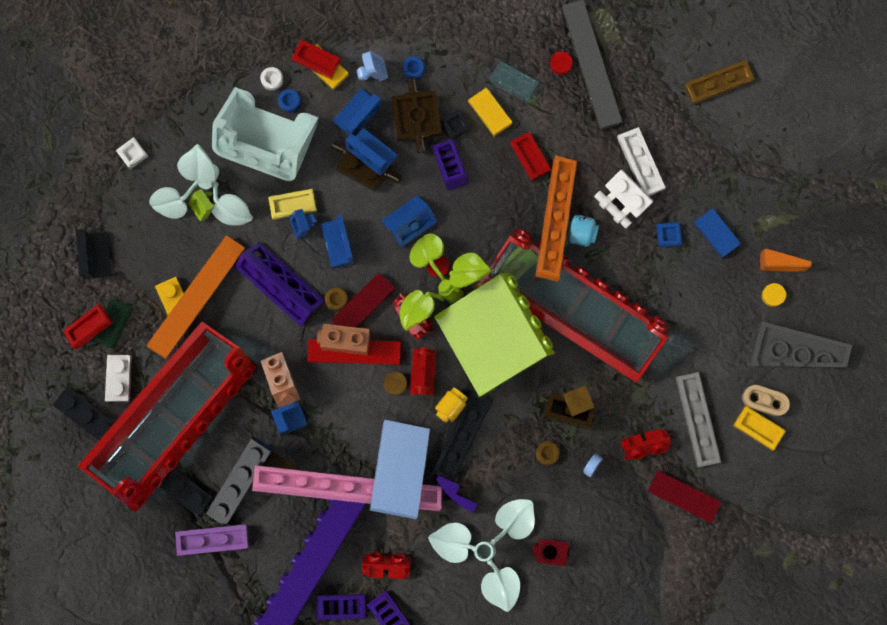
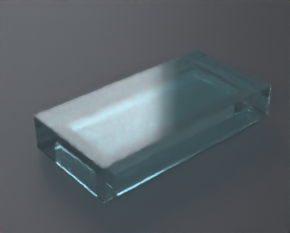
[489,61,539,103]

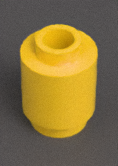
[435,387,468,423]

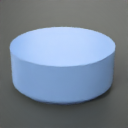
[583,454,603,478]

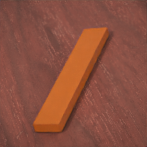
[535,155,577,282]
[146,235,245,359]

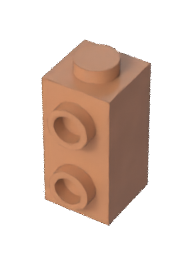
[317,324,371,355]
[261,352,300,408]

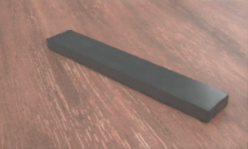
[562,0,622,130]

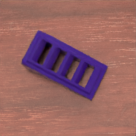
[432,139,468,190]
[367,591,410,625]
[315,594,366,620]

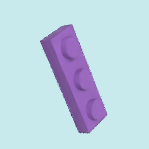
[175,525,249,556]

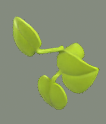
[400,233,491,331]

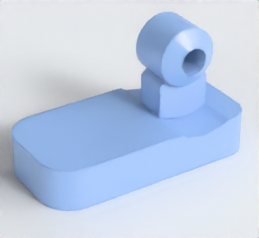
[356,51,388,81]

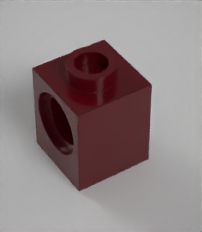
[532,539,569,567]

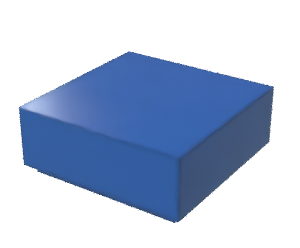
[656,222,682,248]

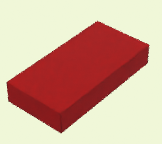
[291,39,341,80]
[510,131,551,182]
[63,304,113,350]

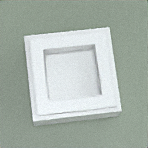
[116,137,148,170]

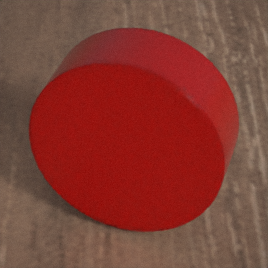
[550,51,573,75]
[427,255,449,278]

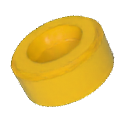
[762,283,786,307]

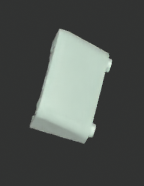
[212,87,318,181]

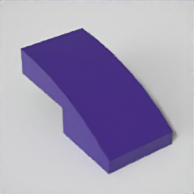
[437,476,477,513]

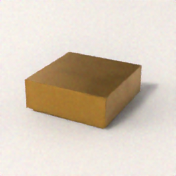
[563,386,594,417]

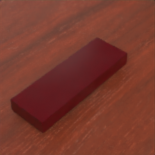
[331,273,395,328]
[647,471,721,523]

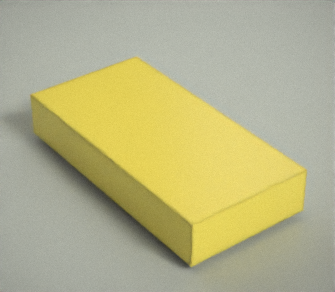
[268,189,317,220]

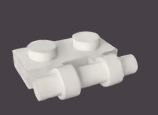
[594,169,654,229]

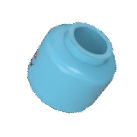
[566,215,599,247]

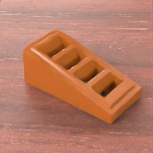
[760,249,812,272]

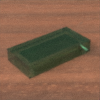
[91,298,133,349]

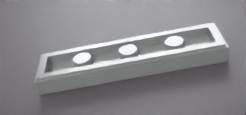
[676,372,721,468]

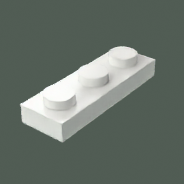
[617,127,666,196]

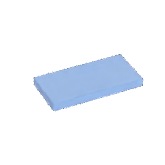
[370,420,430,519]

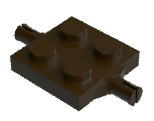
[391,78,442,154]
[331,131,402,192]

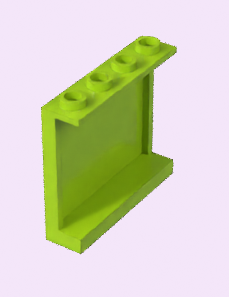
[434,273,554,397]

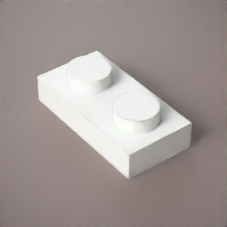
[105,355,132,402]

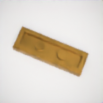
[684,60,755,105]

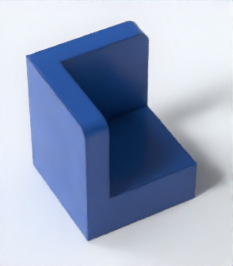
[271,401,307,435]

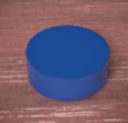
[402,56,425,80]
[278,89,301,113]

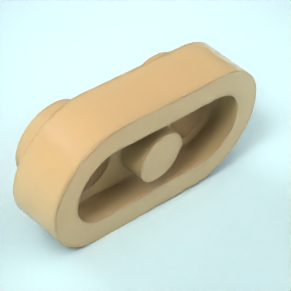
[742,385,790,416]

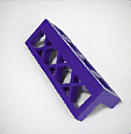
[235,242,325,327]

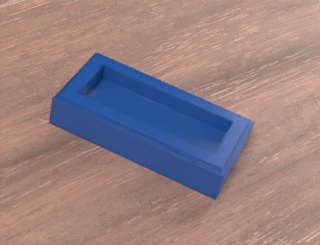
[694,208,741,258]

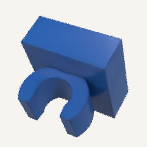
[289,209,317,239]

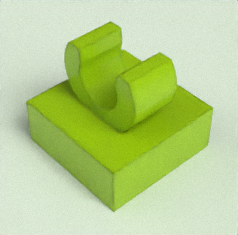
[188,189,216,221]

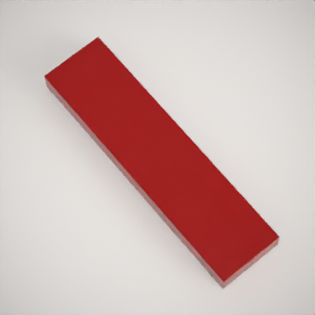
[308,339,401,365]

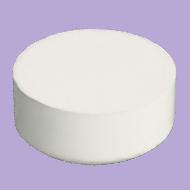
[260,67,284,91]

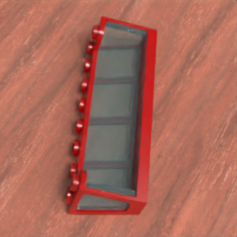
[481,228,669,383]
[78,322,257,513]

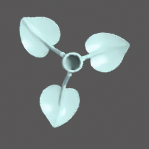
[149,144,253,225]
[428,499,535,612]

